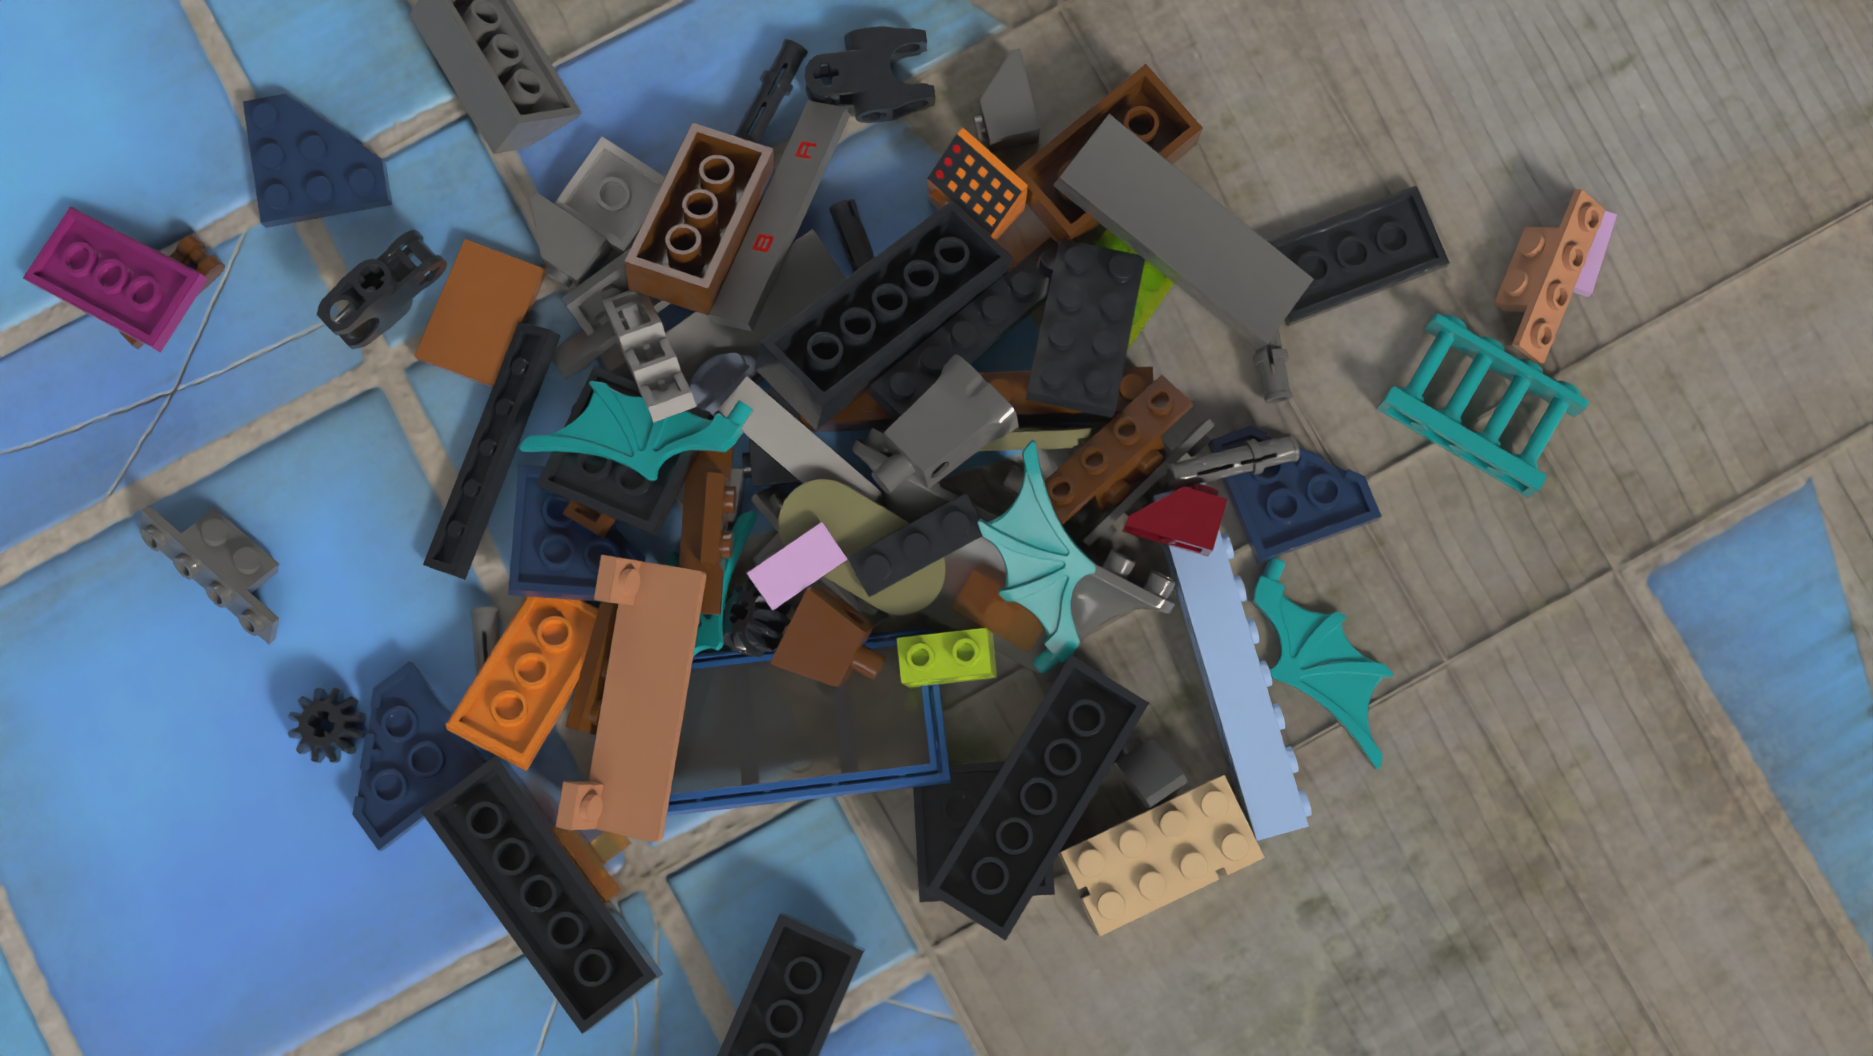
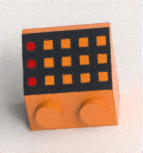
[927,128,1028,241]

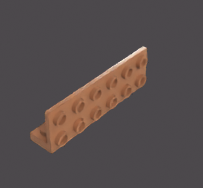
[556,555,707,842]

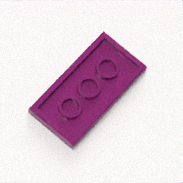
[23,206,208,353]

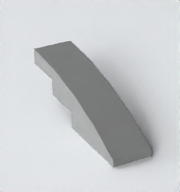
[602,290,697,423]

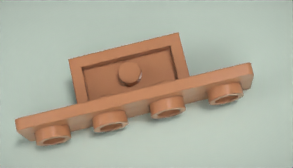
[1494,189,1605,363]

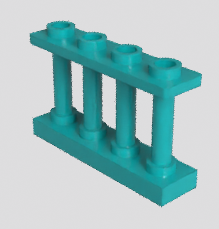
[1376,313,1589,498]

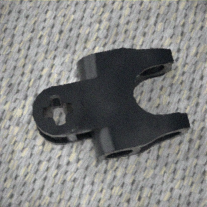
[805,26,936,123]
[317,229,447,349]

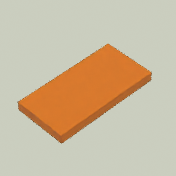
[446,596,599,771]

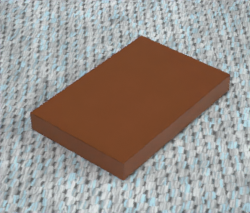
[414,239,547,388]

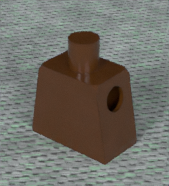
[770,581,887,687]

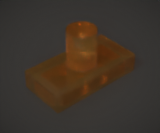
[952,568,1044,653]
[552,826,632,901]

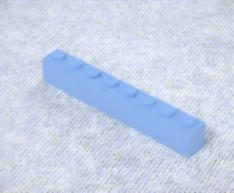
[1150,483,1312,841]

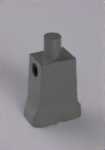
[872,354,1018,494]

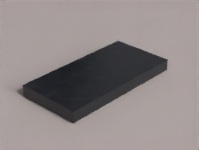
[1267,185,1450,326]

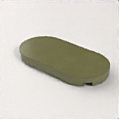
[979,424,1094,451]
[778,479,946,615]

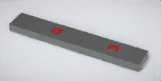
[709,101,850,332]

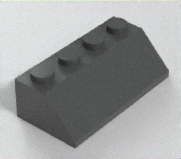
[409,0,582,154]

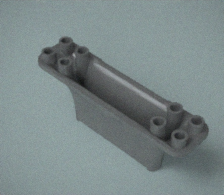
[852,427,1176,682]

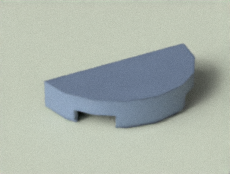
[690,353,758,415]

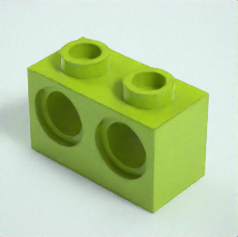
[897,628,997,688]

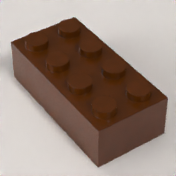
[1013,64,1203,242]
[624,123,775,316]

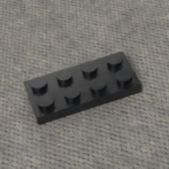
[1026,238,1145,418]

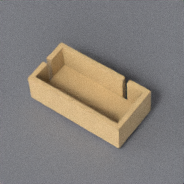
[1058,775,1265,936]

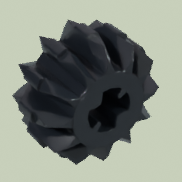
[723,579,792,658]
[287,688,367,763]

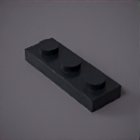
[847,492,982,597]

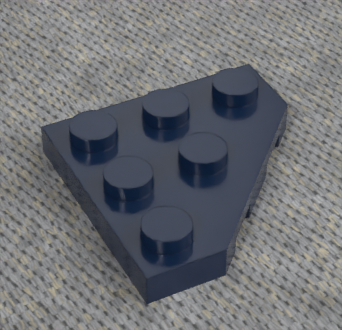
[243,94,392,228]
[1208,425,1382,564]
[508,465,646,602]
[352,661,486,851]

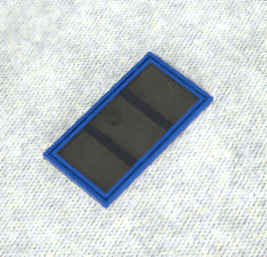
[667,627,951,816]

